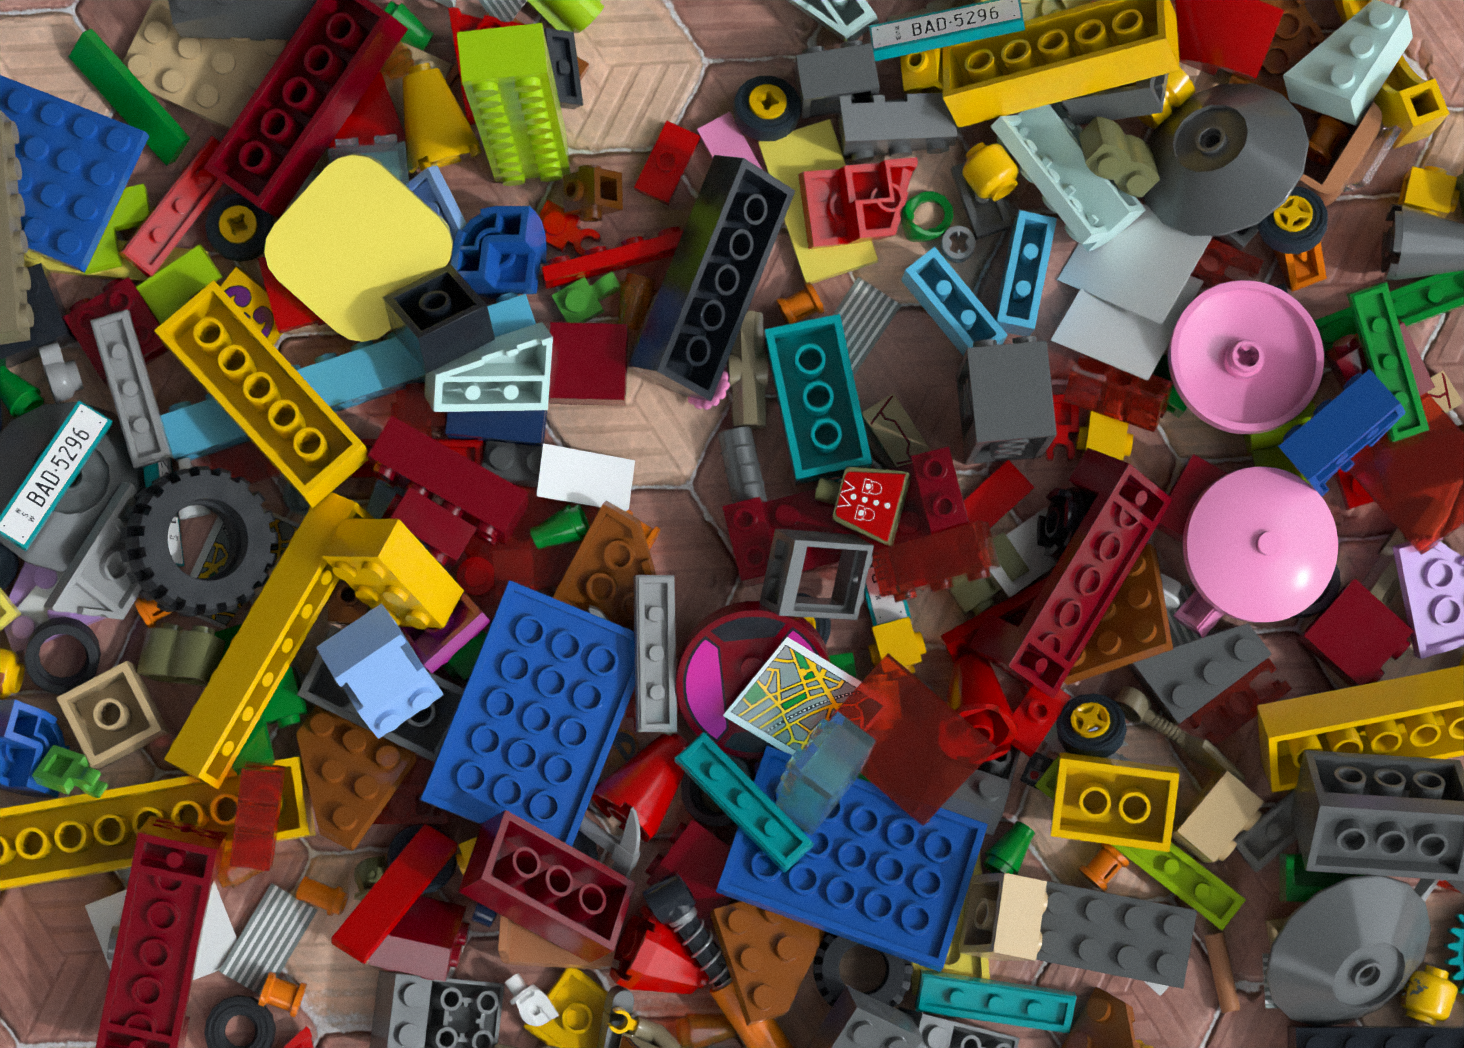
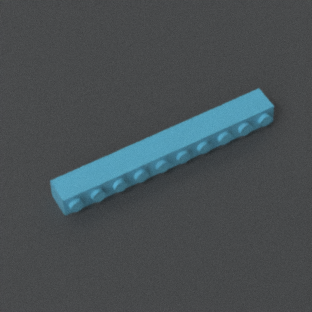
[160,293,536,462]

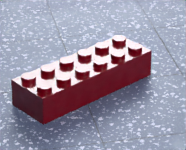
[204,0,408,219]

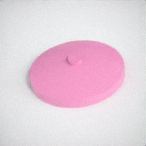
[1168,280,1324,434]
[1183,467,1338,623]

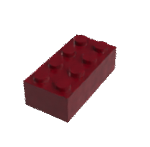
[368,416,528,546]
[458,810,636,963]

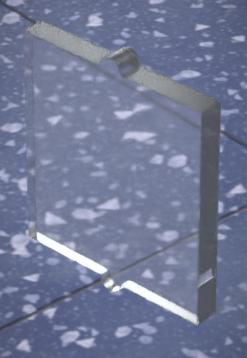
[1343,125,1402,192]

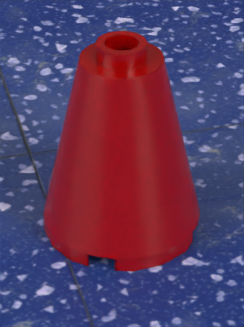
[938,654,1018,763]
[591,733,690,843]

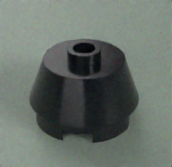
[1037,487,1095,562]

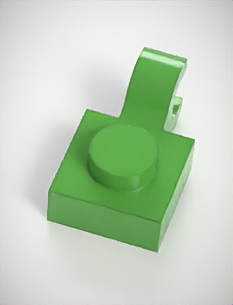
[552,272,622,323]
[32,745,108,798]

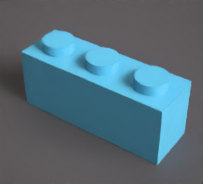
[994,210,1057,336]
[901,247,1008,356]

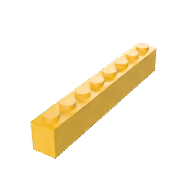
[164,492,374,790]

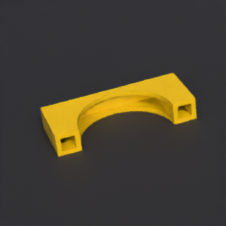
[1333,0,1450,149]

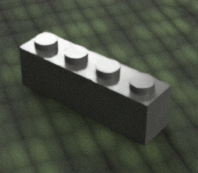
[168,0,317,42]

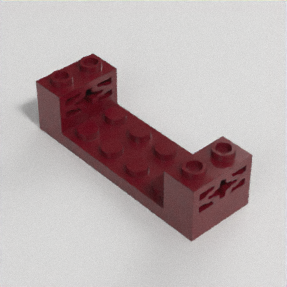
[722,446,970,587]
[968,448,1173,698]
[95,815,228,1048]

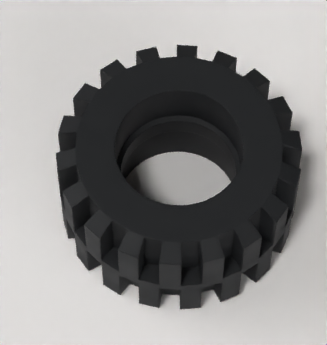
[813,932,913,1007]

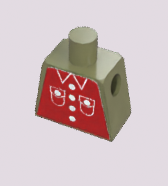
[815,467,912,547]

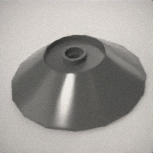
[1143,83,1309,236]
[0,402,146,573]
[1266,875,1431,1027]

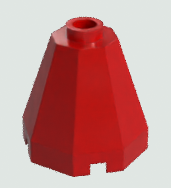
[609,905,709,994]

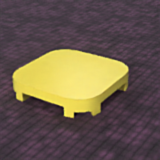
[264,153,453,342]

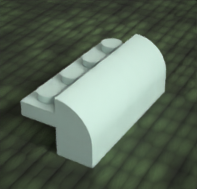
[990,101,1145,252]

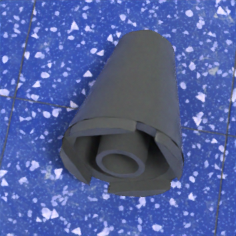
[1381,203,1464,281]

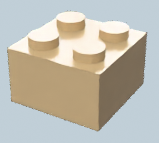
[57,661,170,769]
[1172,771,1264,863]
[959,873,1048,961]

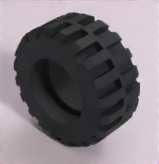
[119,466,278,617]

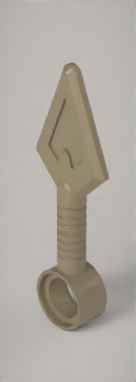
[1113,686,1245,782]

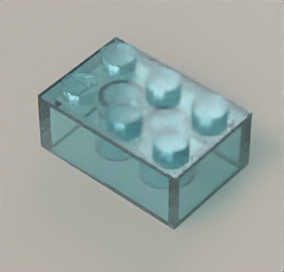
[775,711,876,836]

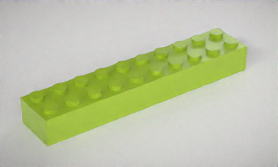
[457,23,571,186]

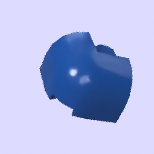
[451,206,547,299]
[0,699,70,798]

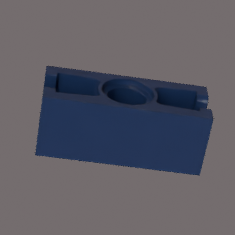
[445,410,548,446]

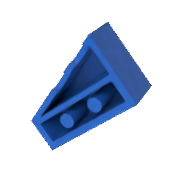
[1278,369,1406,497]

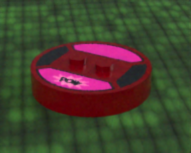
[676,601,831,759]

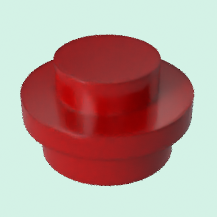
[457,557,496,596]

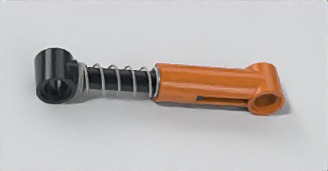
[642,870,795,1048]

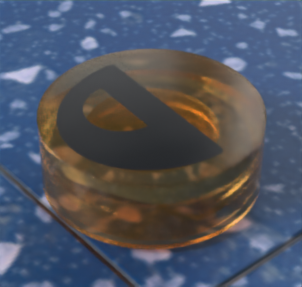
[606,728,640,768]

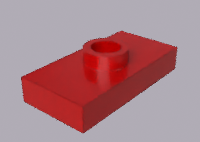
[634,121,701,206]
[1011,688,1071,758]

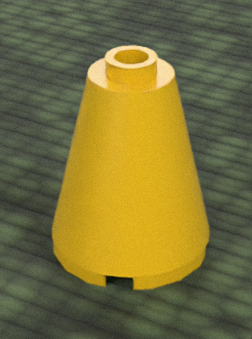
[402,63,482,173]

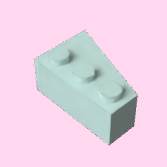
[787,0,879,42]
[1283,0,1413,126]
[424,322,553,412]

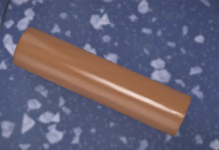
[1204,932,1241,1013]

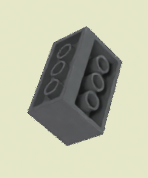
[956,336,1057,465]
[1290,750,1464,881]

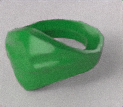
[901,191,954,242]

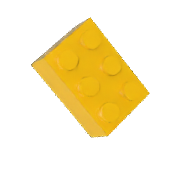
[322,519,464,630]
[1050,752,1180,852]

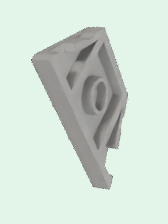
[43,482,142,620]

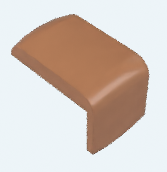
[1296,102,1382,207]
[498,915,617,969]

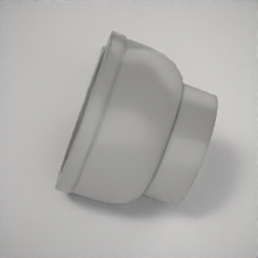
[38,342,84,403]

